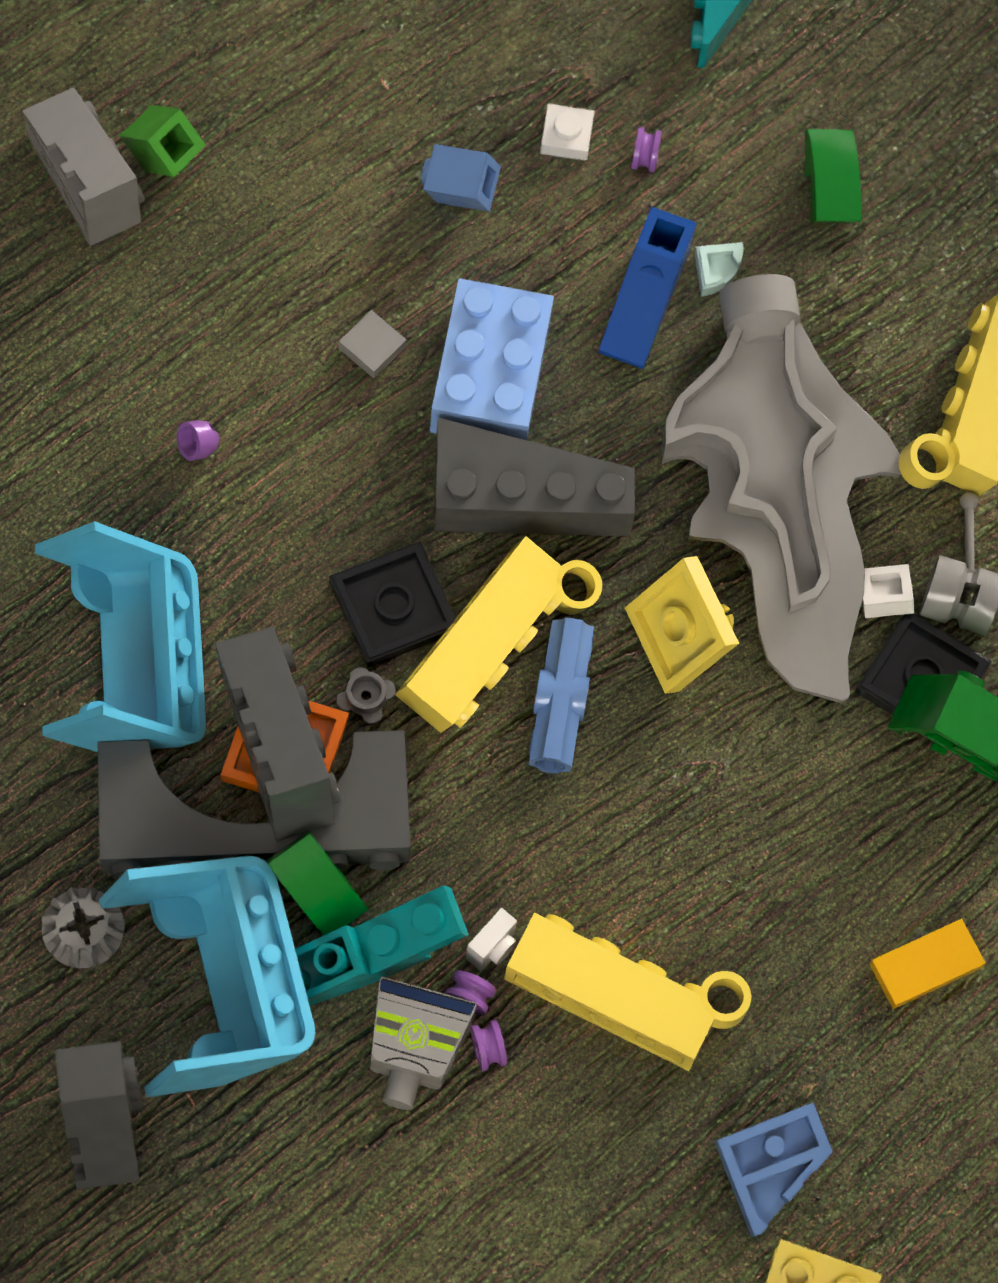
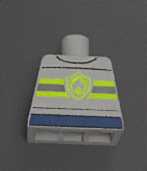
[370,977,477,1110]

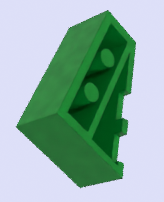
[887,670,998,783]

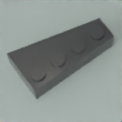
[434,417,635,537]
[215,626,341,841]

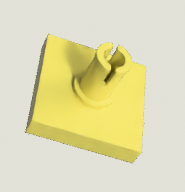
[625,556,739,694]

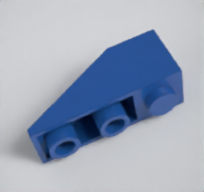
[598,207,697,369]

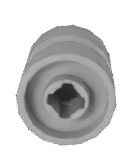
[919,554,998,636]

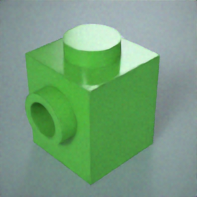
[119,105,206,177]

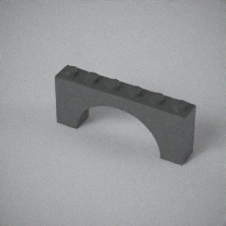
[98,730,410,880]

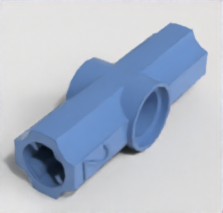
[528,617,594,774]

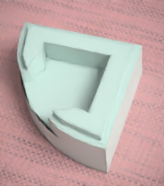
[694,242,743,296]

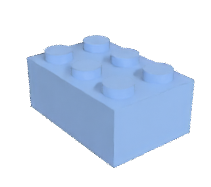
[430,278,554,440]

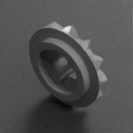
[41,886,125,968]

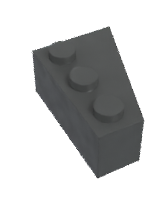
[55,1041,142,1190]

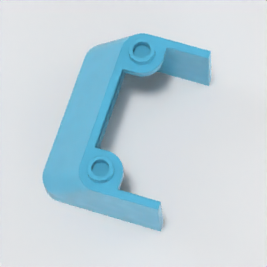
[35,521,206,752]
[99,856,315,1097]

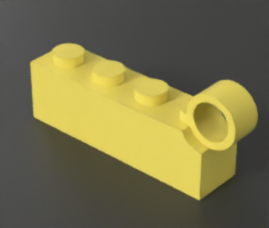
[898,294,998,497]
[395,536,602,733]
[504,913,751,1071]

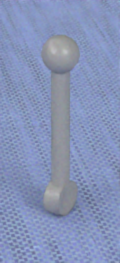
[959,492,979,589]

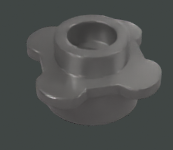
[337,668,396,725]

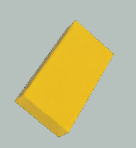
[869,919,986,1009]

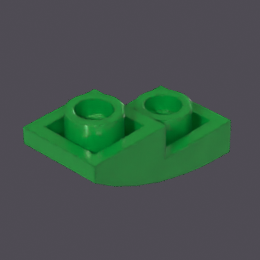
[805,129,862,223]
[267,830,369,936]

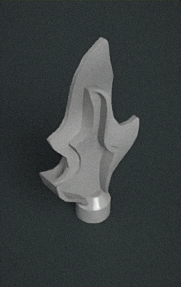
[662,274,901,703]

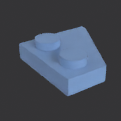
[714,1103,833,1237]

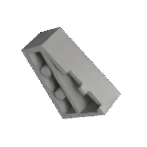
[22,87,144,246]

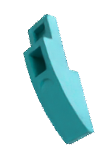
[295,885,469,1006]

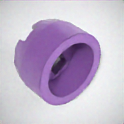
[177,420,220,461]

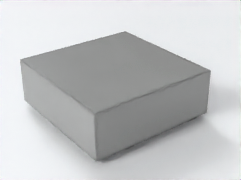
[338,310,407,379]

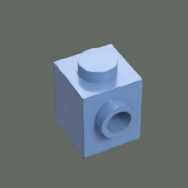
[421,144,501,212]

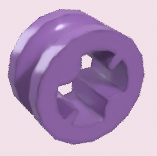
[631,127,662,173]
[444,970,496,1015]
[470,1020,508,1072]

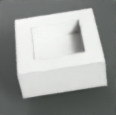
[540,104,594,161]
[863,564,914,618]
[466,908,517,971]

